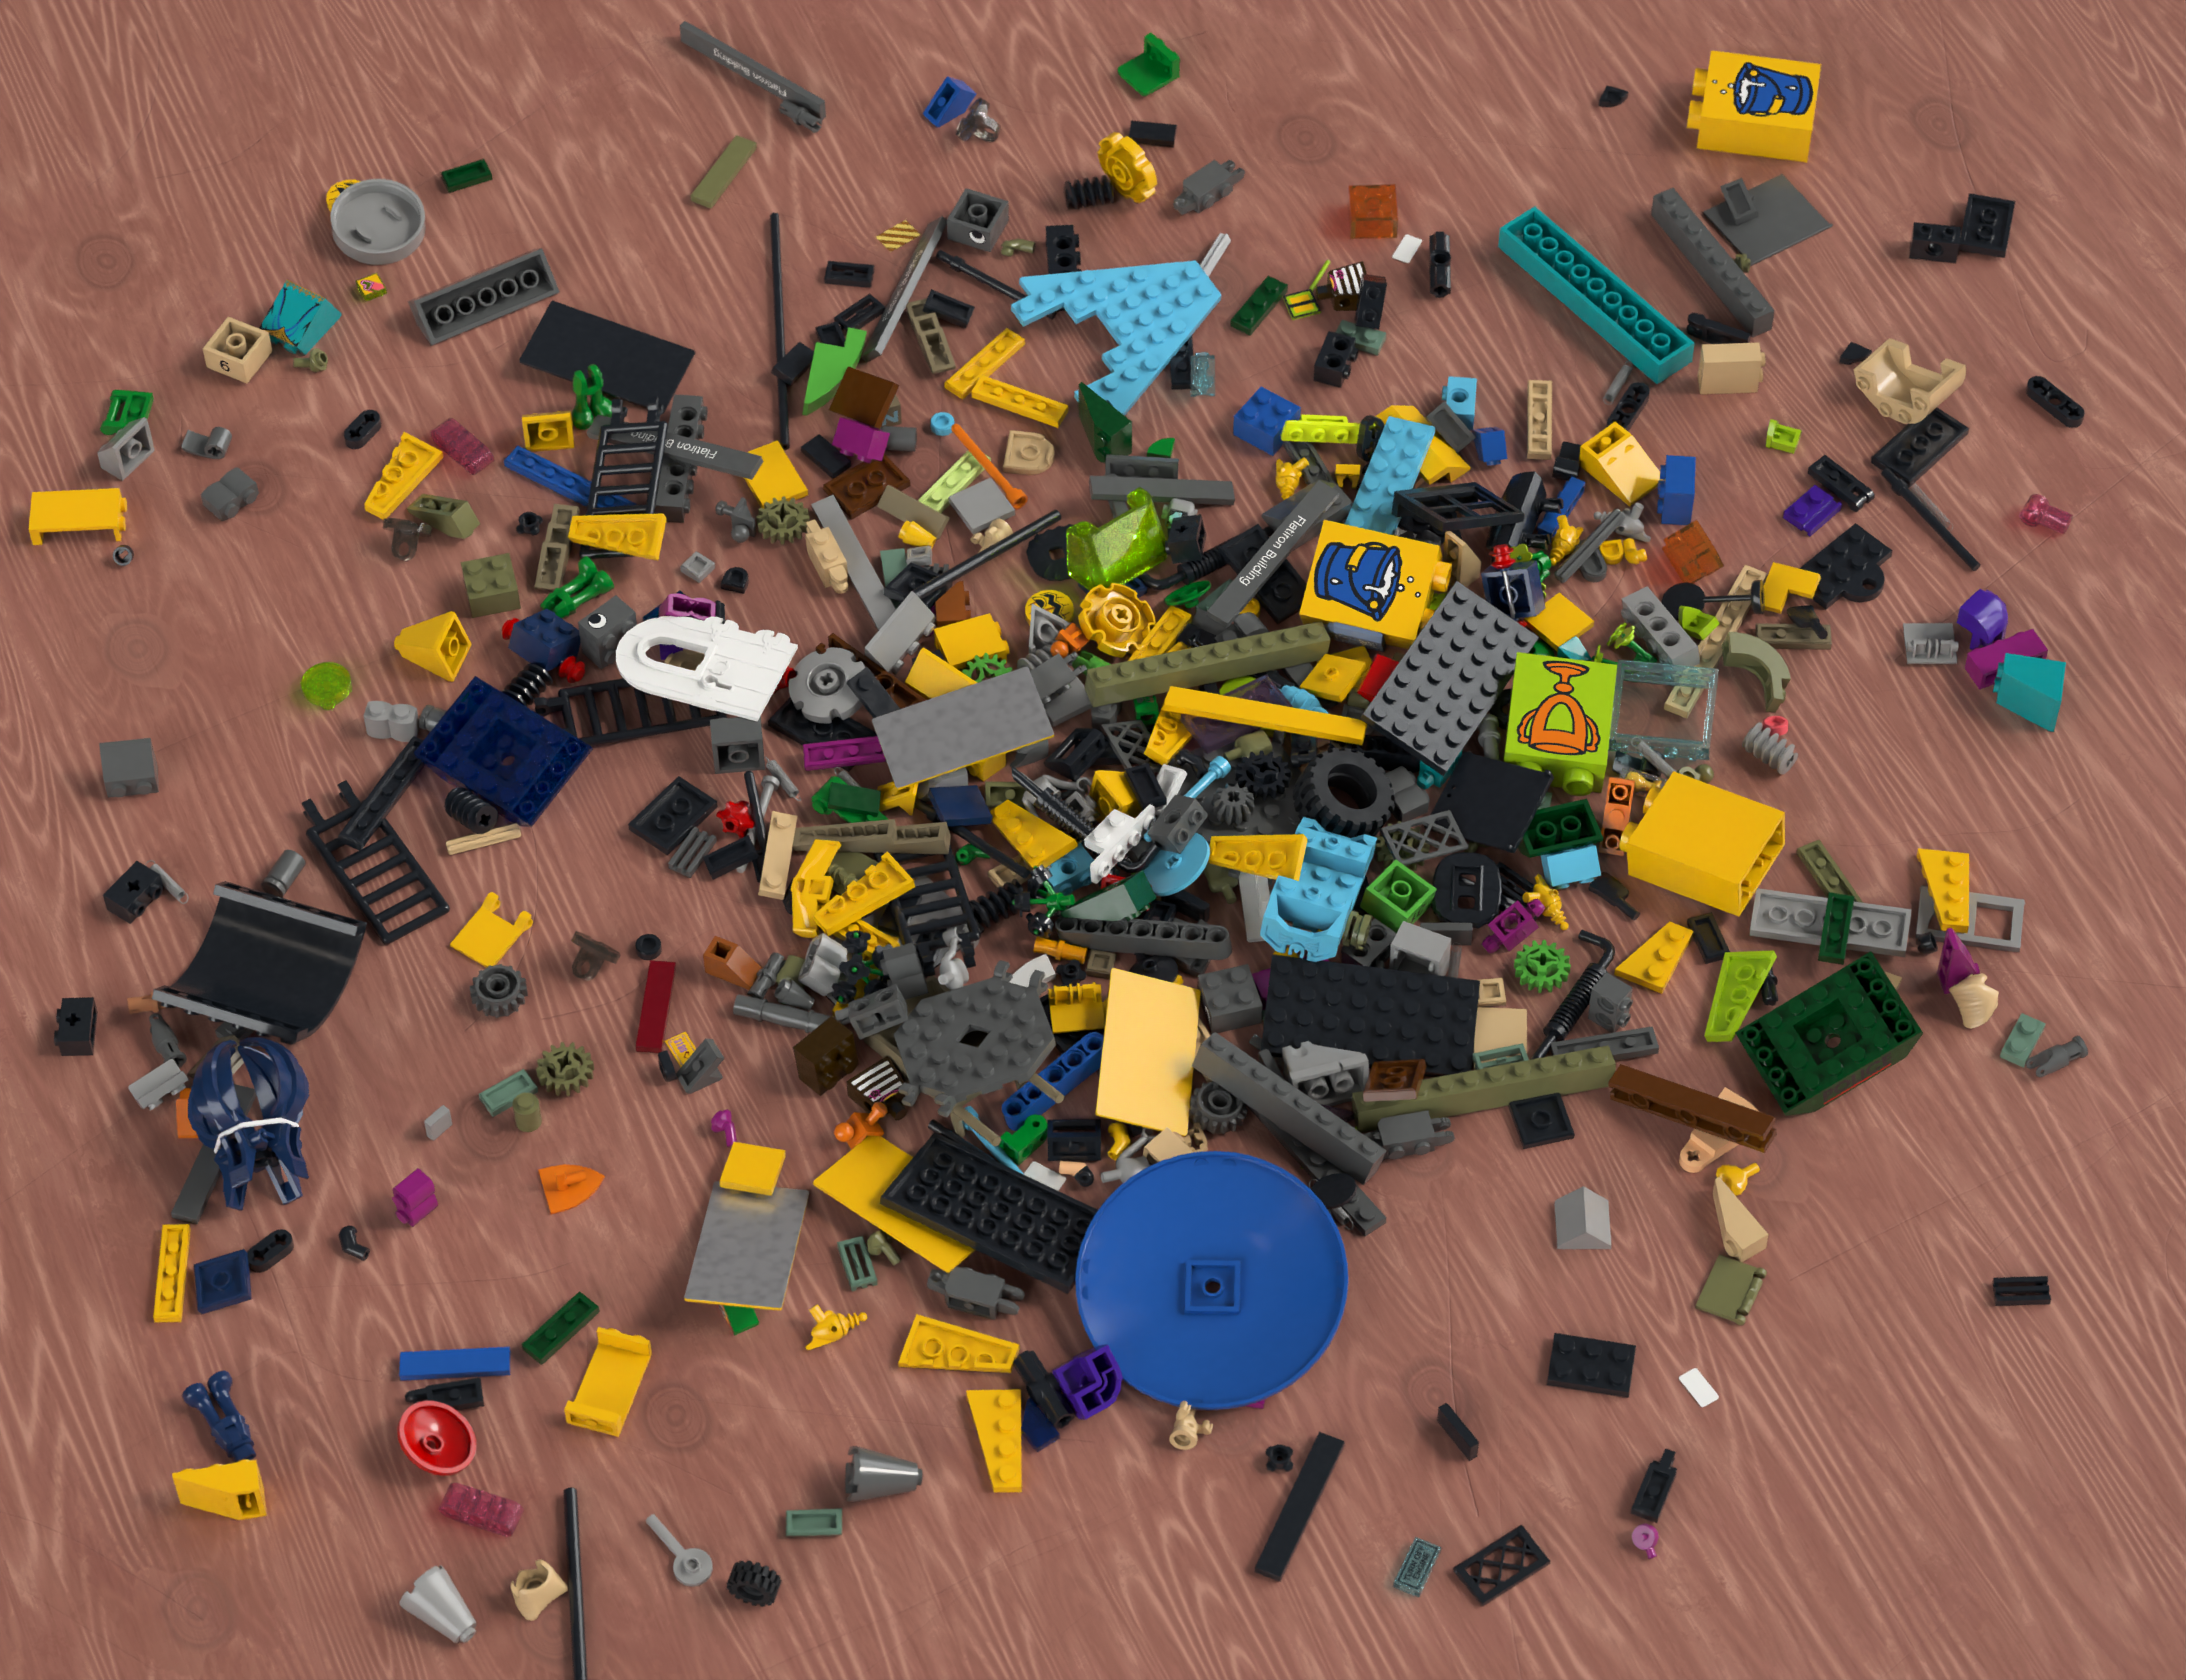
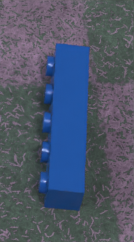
[1536,477,1585,543]

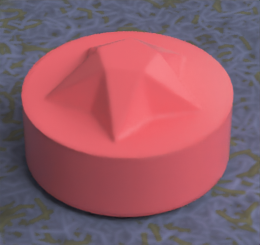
[1763,716,1788,736]

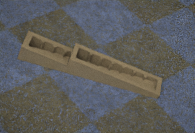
[793,819,951,854]

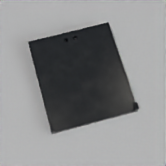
[1424,751,1554,854]

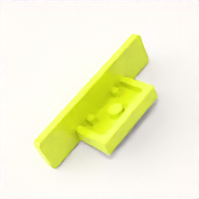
[1281,415,1376,444]

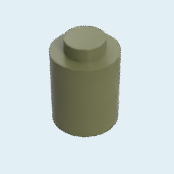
[512,1093,542,1132]

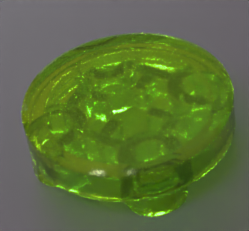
[301,662,353,710]

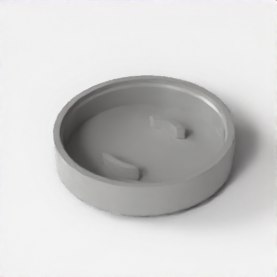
[331,179,425,265]

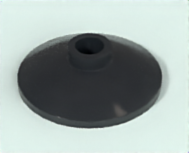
[1129,955,1178,983]

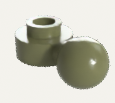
[1677,764,1714,784]

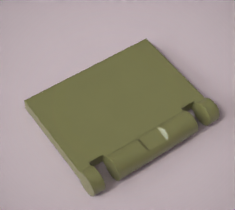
[1695,1255,1767,1325]

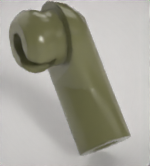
[1001,238,1036,257]

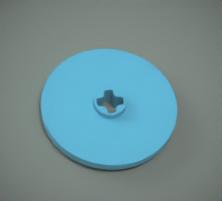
[1143,833,1210,896]

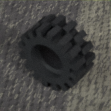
[726,1560,782,1607]

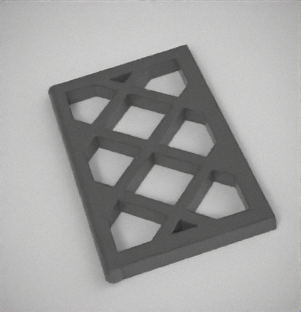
[1100,720,1170,773]
[1380,810,1468,865]

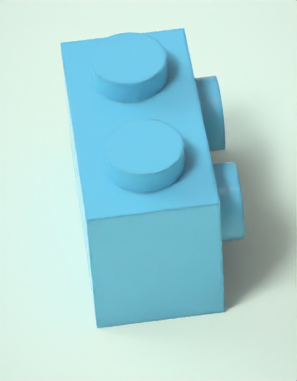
[1541,844,1601,889]

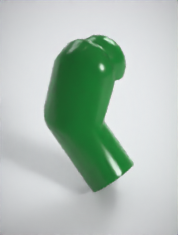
[955,844,990,865]

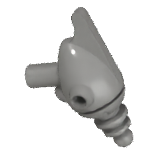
[1594,503,1651,542]

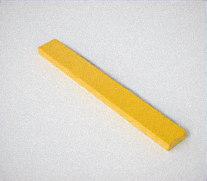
[1164,686,1368,745]

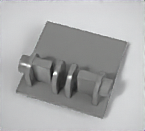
[1903,623,1958,664]

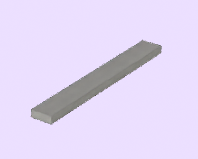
[811,495,896,631]

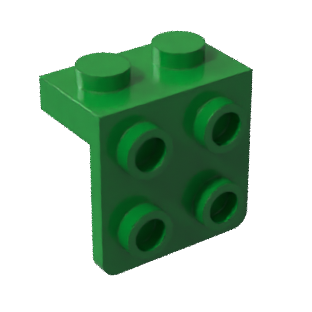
[1117,32,1180,96]

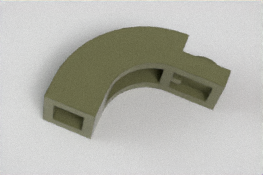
[1722,632,1791,713]

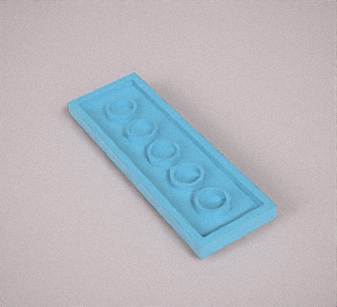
[1345,416,1435,535]

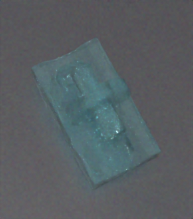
[1191,352,1215,397]

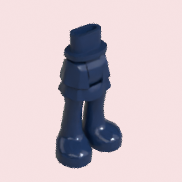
[182,1371,256,1463]

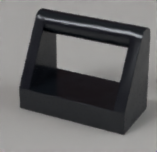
[1044,728,1107,782]
[1048,1119,1101,1161]

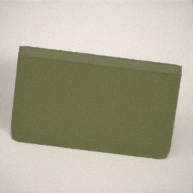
[985,781,1036,808]

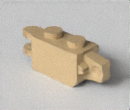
[805,519,848,594]

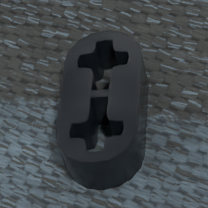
[344,410,382,449]
[1356,415,1384,462]
[247,1229,294,1273]

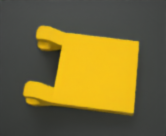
[450,892,533,968]

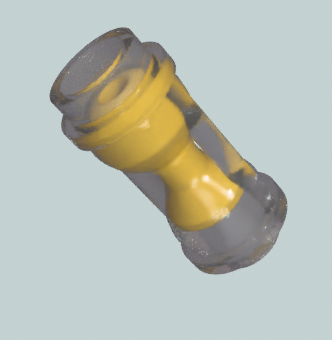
[1619,767,1667,799]

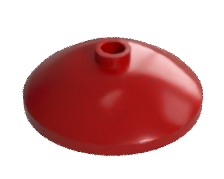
[397,1401,476,1476]

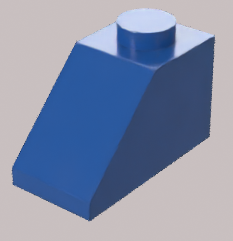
[922,76,976,127]
[1472,427,1507,465]

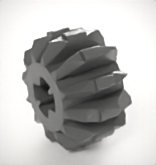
[1211,783,1255,826]

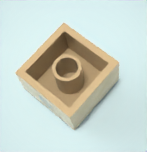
[203,317,272,383]

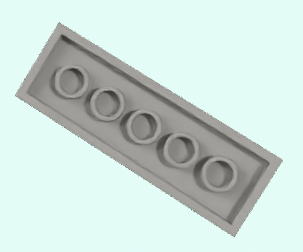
[1749,888,1912,957]

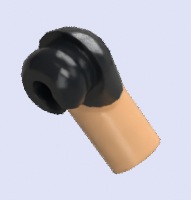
[1059,1161,1094,1187]

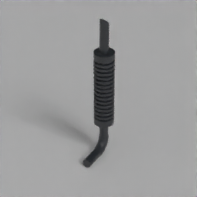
[1132,526,1274,590]
[1012,766,1162,873]
[1530,930,1615,1060]

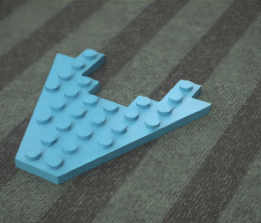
[1011,261,1222,416]

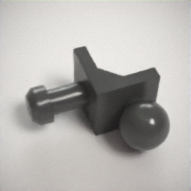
[715,497,756,543]

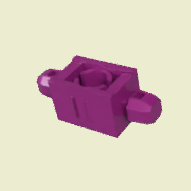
[1482,898,1545,954]

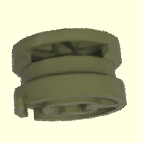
[1342,910,1372,951]

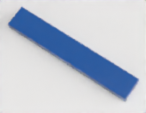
[504,445,637,507]

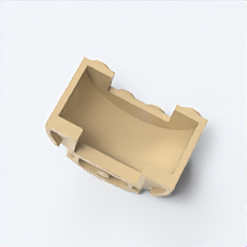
[1854,338,1966,424]

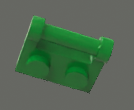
[100,390,154,435]

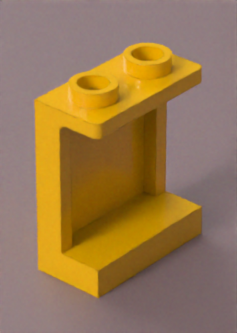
[934,613,1010,671]

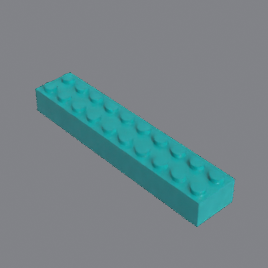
[1498,206,1695,384]

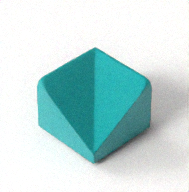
[1557,636,1592,662]

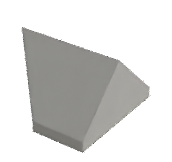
[1029,604,1070,654]

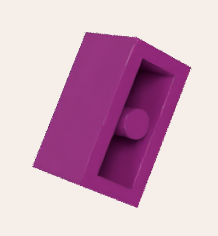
[832,417,890,463]

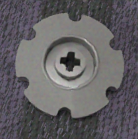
[789,648,865,724]

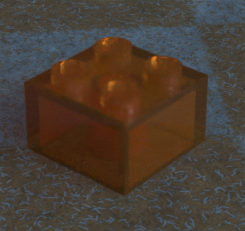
[1348,184,1398,239]

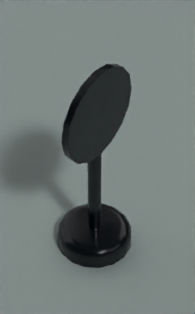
[1661,580,1765,620]
[1311,1173,1357,1209]

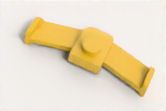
[790,839,841,938]

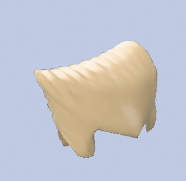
[1949,973,1999,1029]
[511,1559,569,1621]

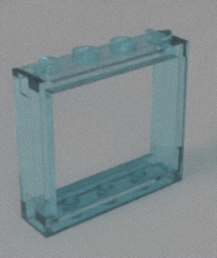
[1608,660,1719,761]

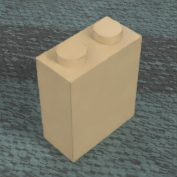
[1697,343,1765,394]

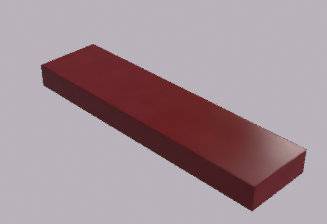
[635,960,676,1053]

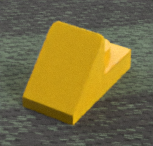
[877,781,919,816]

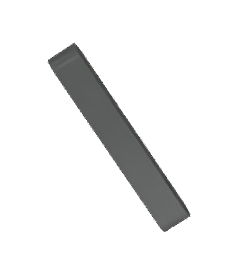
[1055,916,1232,960]

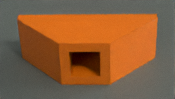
[1598,777,1635,856]

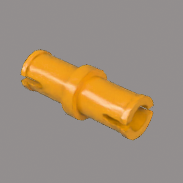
[1033,936,1088,964]

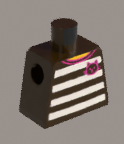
[1316,262,1367,311]
[846,1056,908,1121]

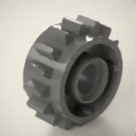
[470,964,528,1018]
[1190,1080,1248,1134]

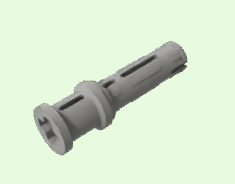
[1477,714,1501,761]

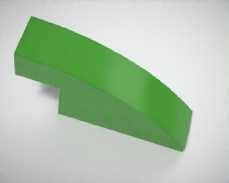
[802,327,867,416]

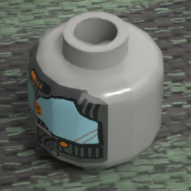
[1161,498,1198,528]

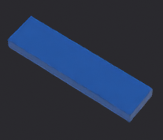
[399,1347,511,1381]

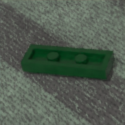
[1230,276,1288,336]
[1818,892,1855,965]
[522,1291,600,1365]

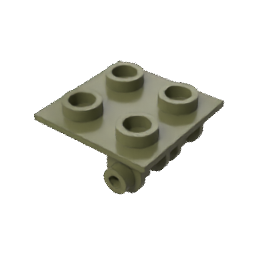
[825,852,878,895]

